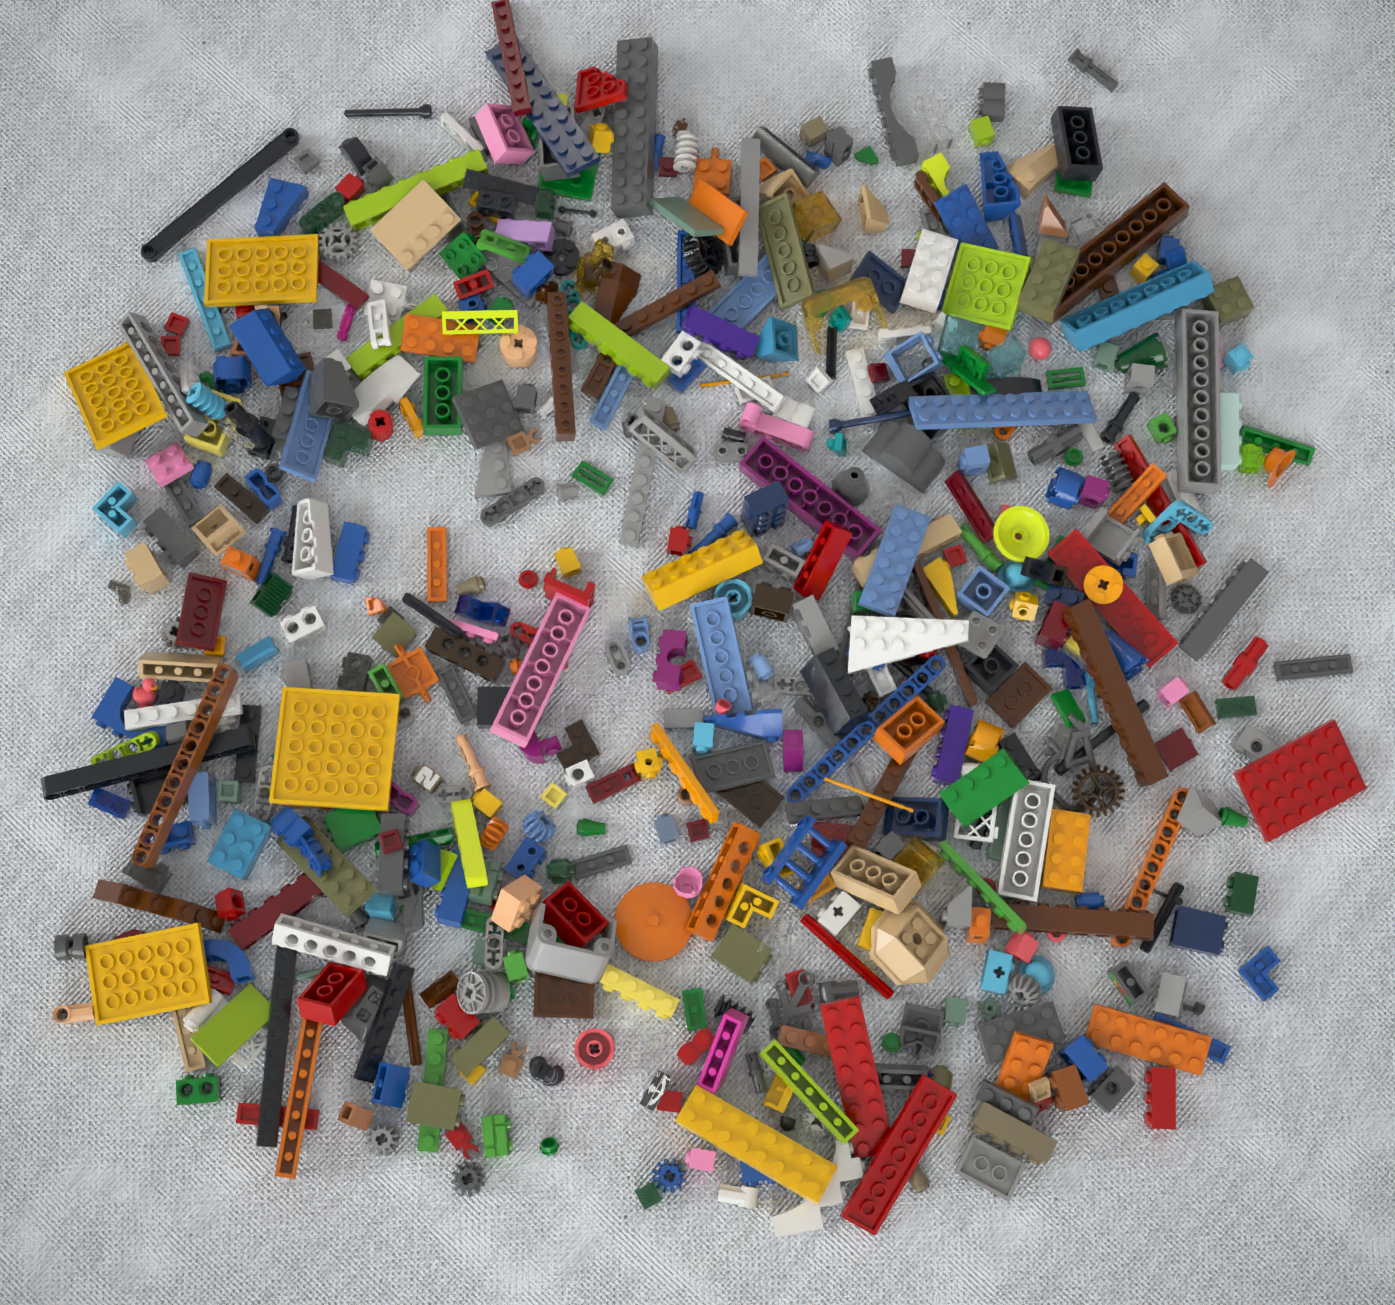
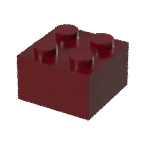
[1034,600,1070,652]

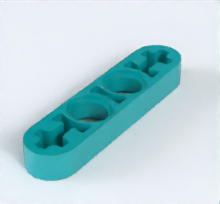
[561,280,588,350]

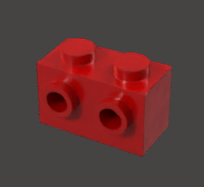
[433,992,480,1042]

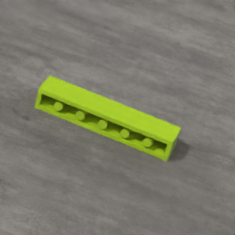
[345,294,448,382]
[568,301,670,390]
[758,1039,859,1145]

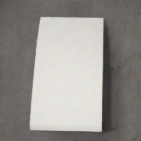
[351,354,420,427]

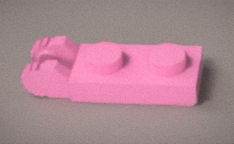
[449,619,501,645]

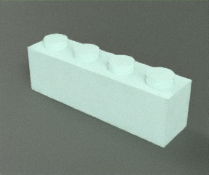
[1220,392,1242,471]

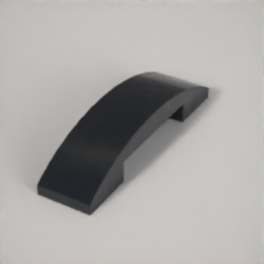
[969,377,1042,395]

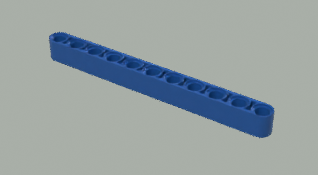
[786,656,946,803]

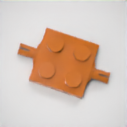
[693,148,733,197]
[387,643,439,703]

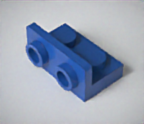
[153,821,196,855]

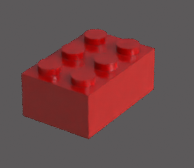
[541,881,609,949]
[297,962,367,1026]

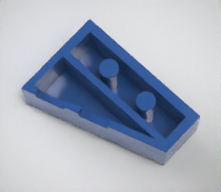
[255,178,309,237]

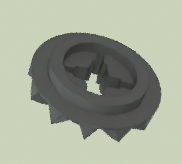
[1171,584,1202,614]

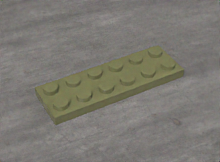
[759,192,816,310]
[275,815,377,918]

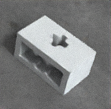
[817,890,861,937]

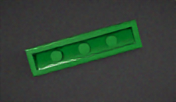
[1239,424,1316,466]

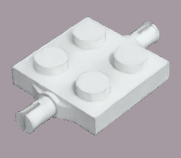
[363,279,418,322]

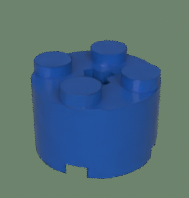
[213,355,252,394]
[1045,467,1085,510]

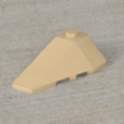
[1006,143,1059,199]

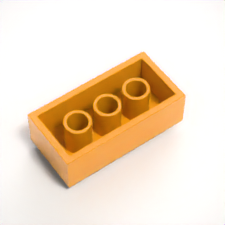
[1039,809,1090,895]

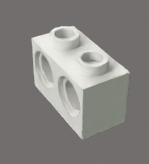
[661,330,702,378]
[280,606,327,647]

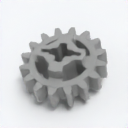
[318,222,359,263]

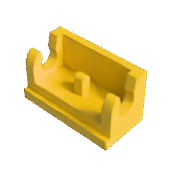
[762,1074,793,1114]

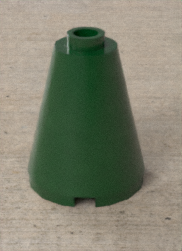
[1114,332,1169,374]

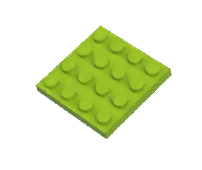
[941,242,1032,331]

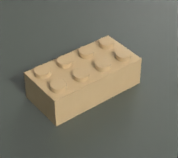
[830,845,921,915]

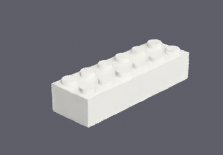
[996,780,1056,903]

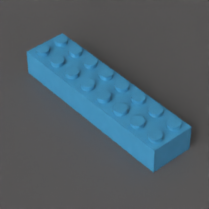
[1060,260,1214,352]

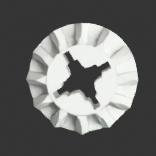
[802,1108,829,1137]

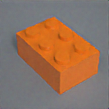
[873,695,945,765]

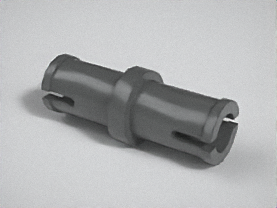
[745,1051,768,1094]

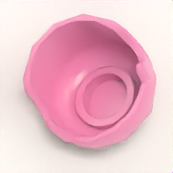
[673,866,703,899]

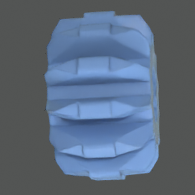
[522,809,556,844]

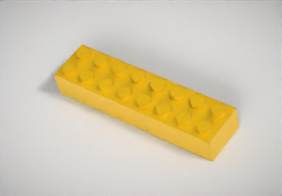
[676,1085,838,1206]

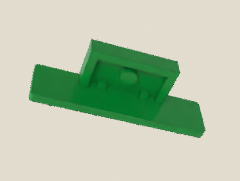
[940,344,996,395]

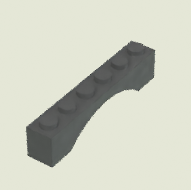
[867,57,919,167]

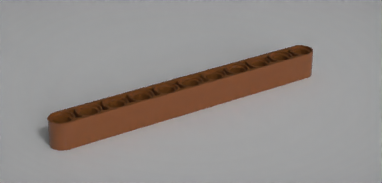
[132,664,239,868]

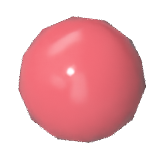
[1028,337,1052,360]

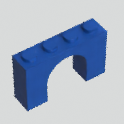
[92,677,170,750]

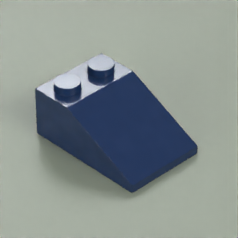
[883,796,949,842]

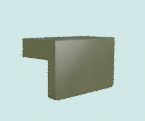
[987,442,1018,484]

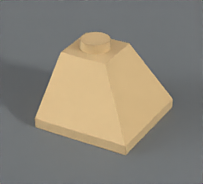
[759,168,810,213]
[858,185,890,234]

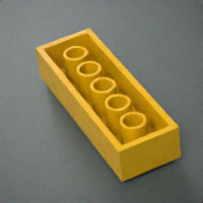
[641,529,763,611]

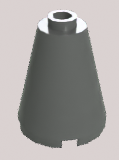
[831,467,869,507]

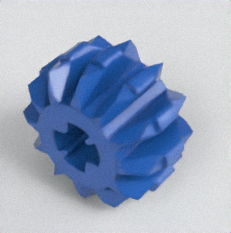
[652,1159,686,1194]

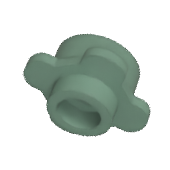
[978,997,1001,1021]

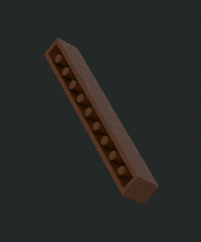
[1062,599,1169,787]

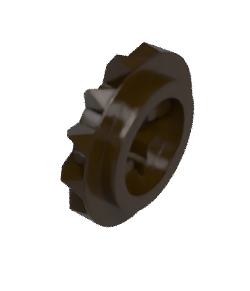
[861,690,879,714]

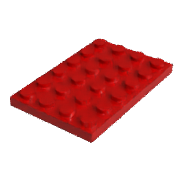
[1233,719,1367,842]

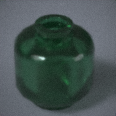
[546,858,576,885]

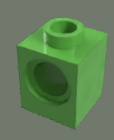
[1146,412,1177,445]

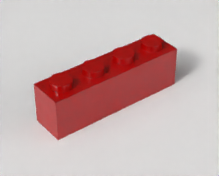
[793,520,853,601]

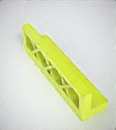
[442,310,519,334]

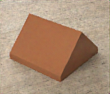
[1038,195,1068,237]

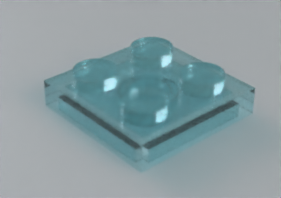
[938,314,981,357]

